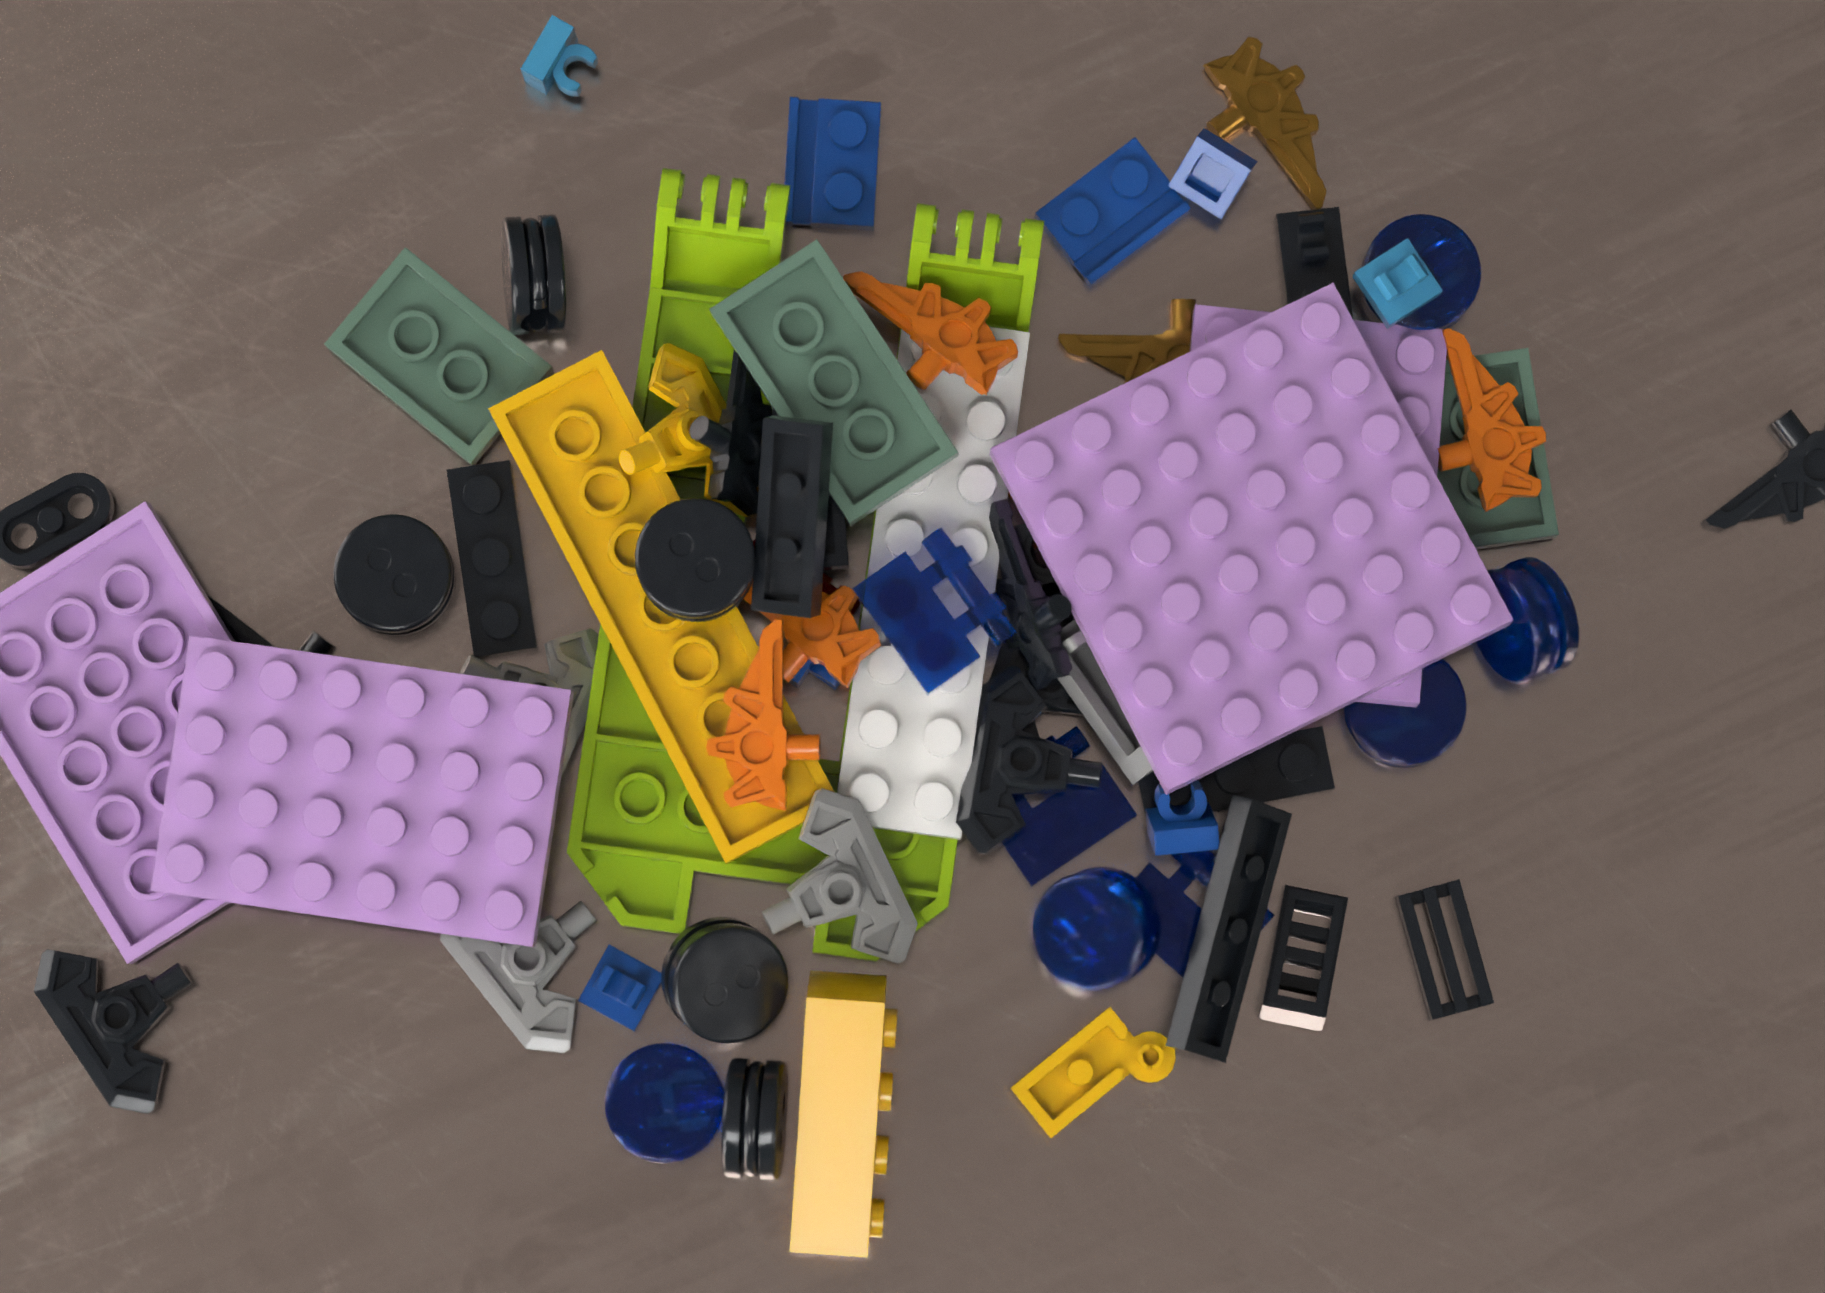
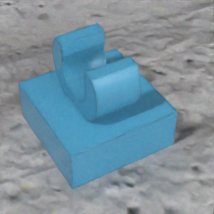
[521,15,598,96]
[1352,238,1443,329]

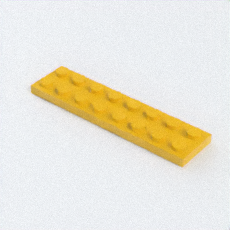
[488,350,834,864]

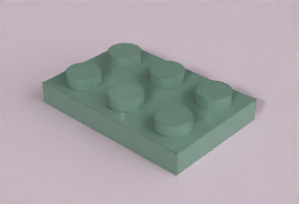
[324,247,554,466]
[1437,348,1559,550]

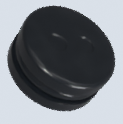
[501,214,567,335]
[635,498,755,622]
[333,514,456,637]
[661,917,788,1043]
[721,1058,788,1181]

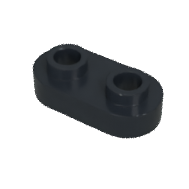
[0,473,114,569]

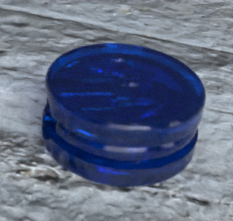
[1360,214,1481,330]
[1476,557,1579,684]
[1344,659,1467,768]
[1033,866,1161,991]
[605,1043,724,1163]

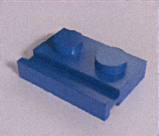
[784,97,881,231]
[1035,137,1191,289]

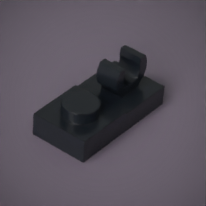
[1275,207,1353,319]

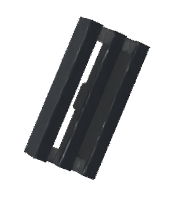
[1396,879,1494,1020]

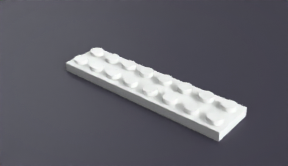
[837,327,1030,840]

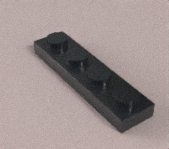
[1165,795,1292,1063]

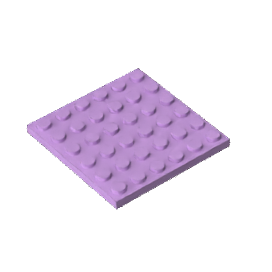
[990,283,1514,795]

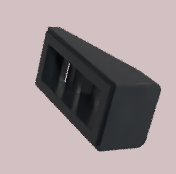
[1259,885,1348,1031]

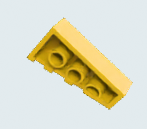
[790,970,898,1257]

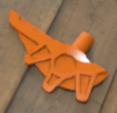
[843,271,1018,396]
[1437,328,1546,512]
[744,584,882,688]
[706,619,821,811]

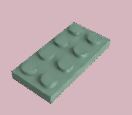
[709,240,959,526]

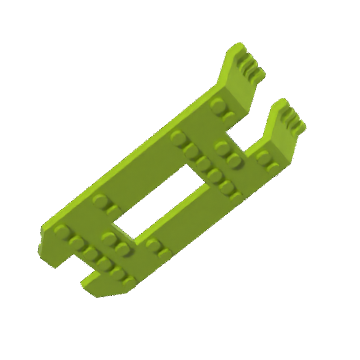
[567,168,1044,962]

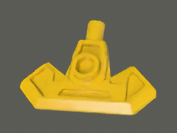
[619,343,759,517]

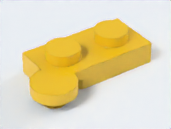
[1010,1007,1176,1139]

